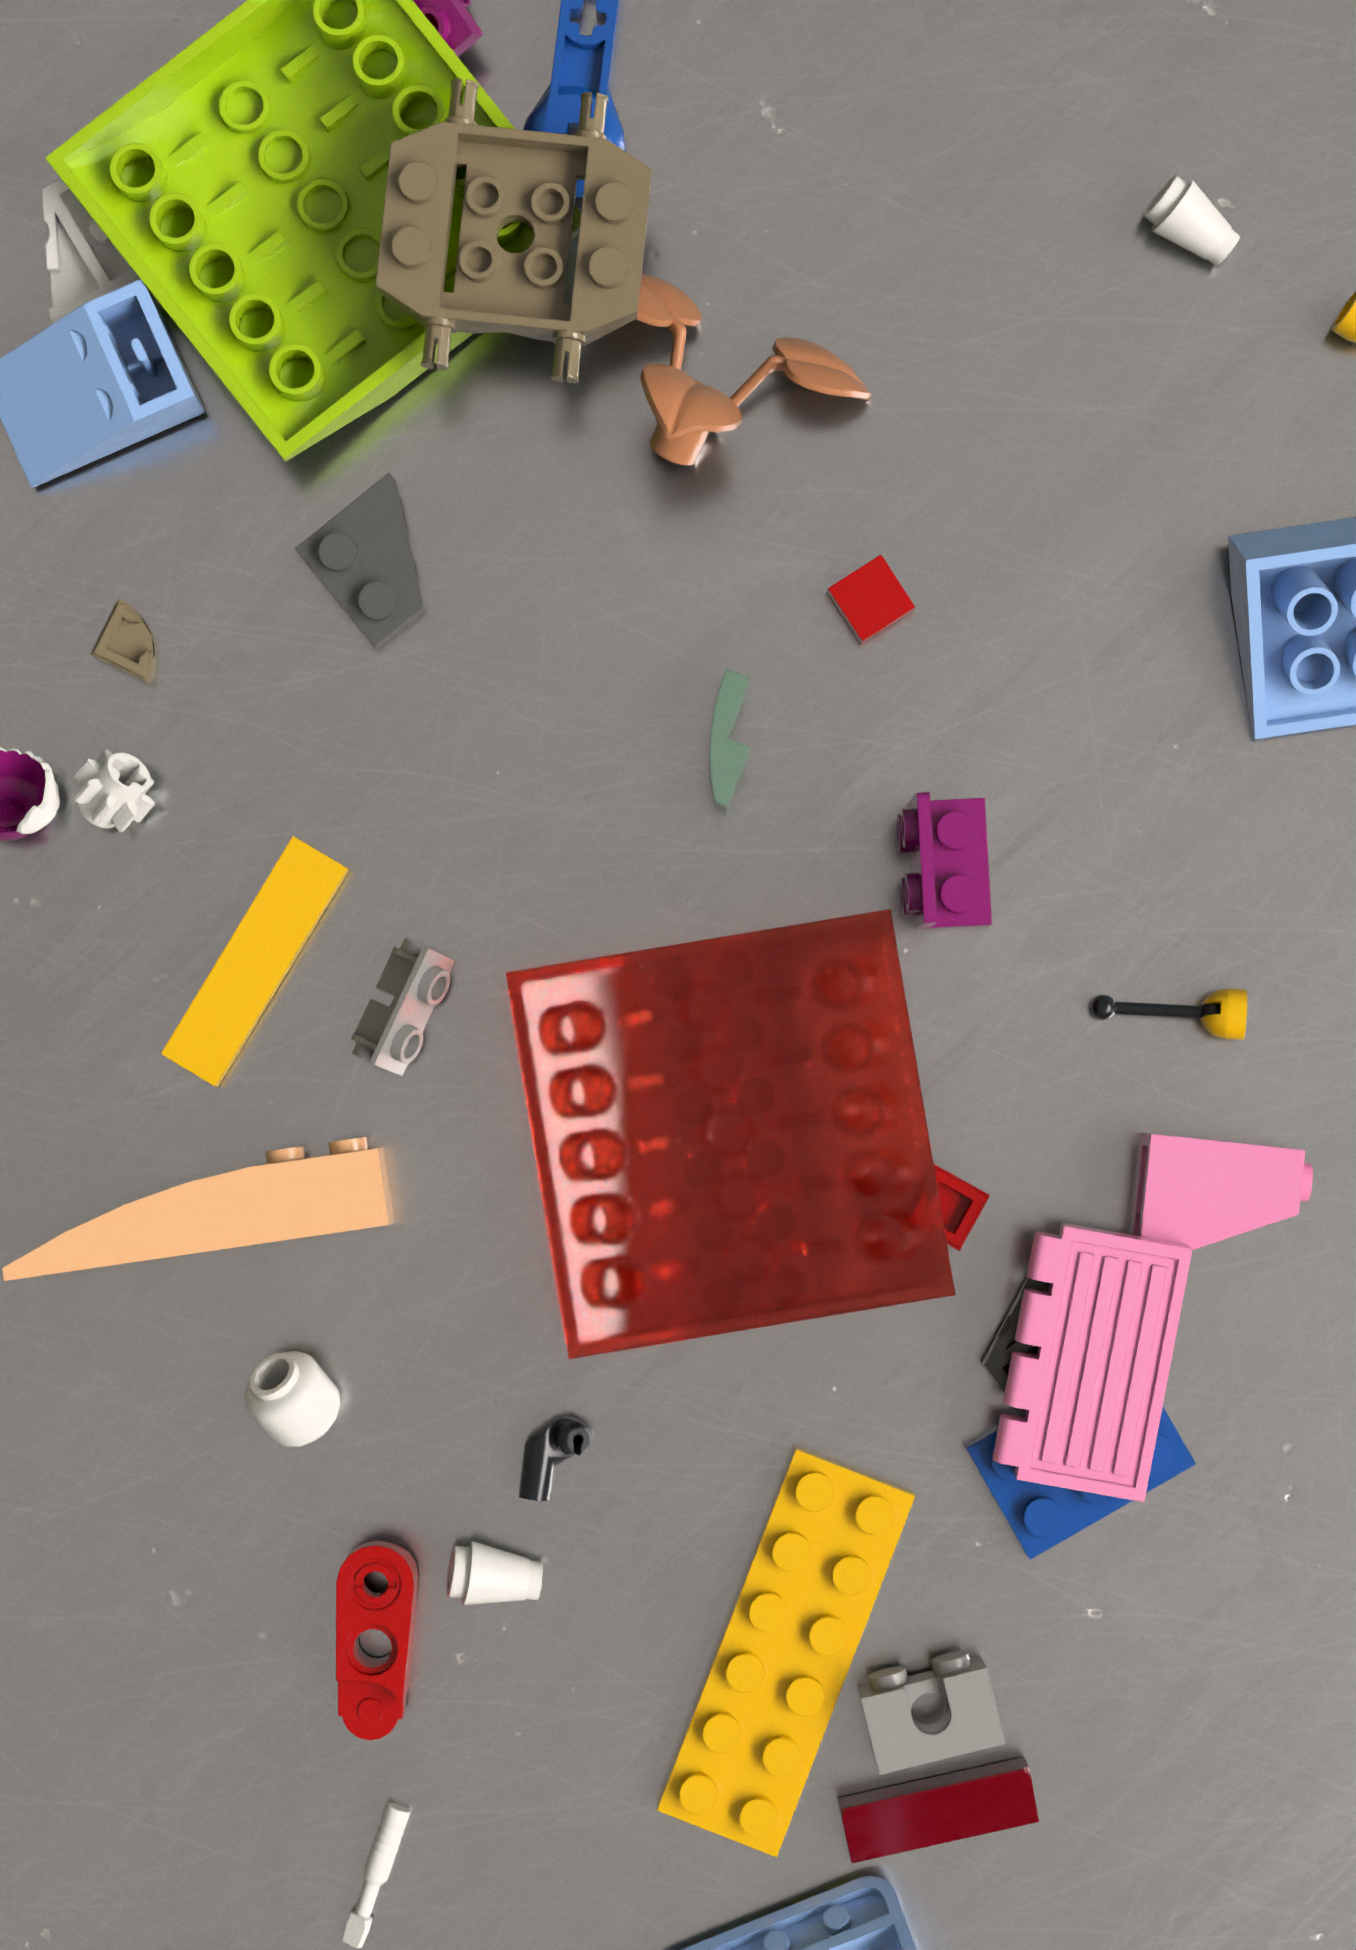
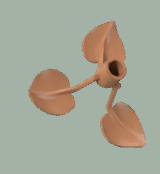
[636,273,872,465]

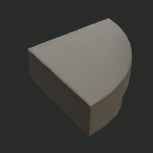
[90,598,157,685]

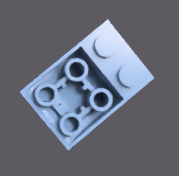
[0,279,205,488]

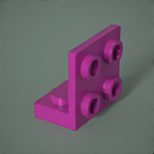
[897,792,992,930]

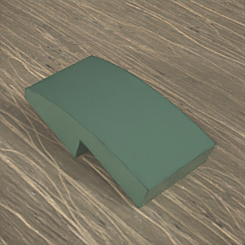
[709,668,751,812]

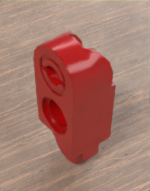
[336,1540,419,1740]

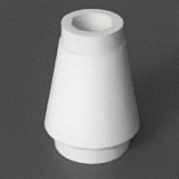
[1143,175,1240,266]
[446,1540,543,1605]

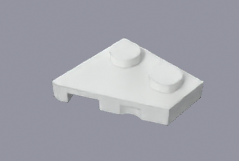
[42,179,140,324]

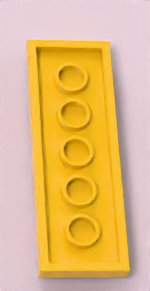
[657,1446,915,1857]

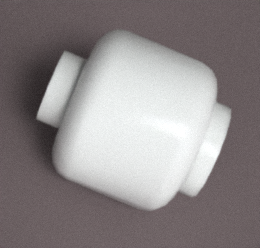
[244,1351,341,1447]

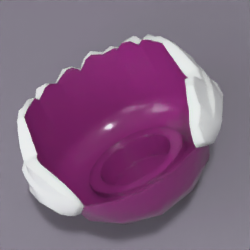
[0,747,60,841]

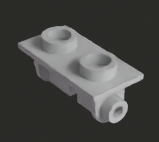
[351,938,455,1076]

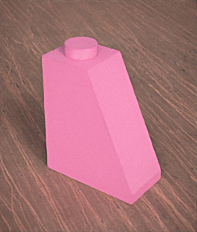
[1131,1133,1313,1250]

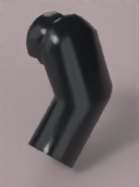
[519,1416,591,1501]

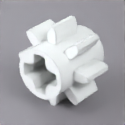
[73,749,155,832]

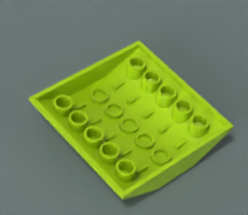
[45,0,581,462]

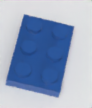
[964,1407,1196,1560]

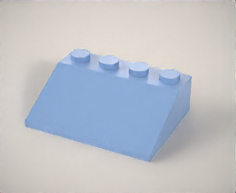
[1228,517,1356,739]

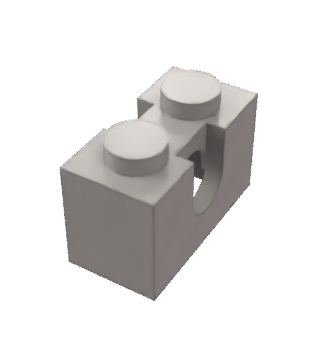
[857,1651,1006,1775]

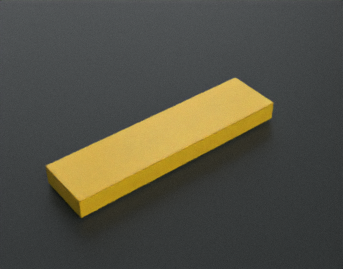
[161,836,349,1087]

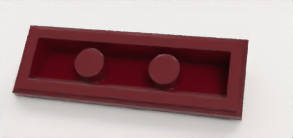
[837,1757,1039,1863]

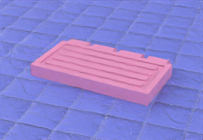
[992,1222,1193,1502]

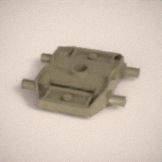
[376,79,652,383]

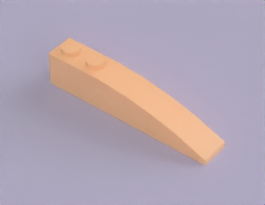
[2,1137,394,1281]

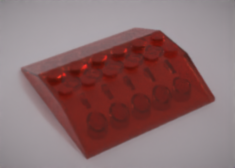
[506,909,956,1359]

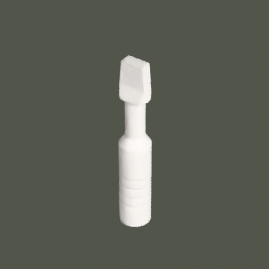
[342,1802,411,1949]

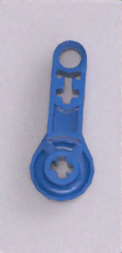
[523,0,625,198]

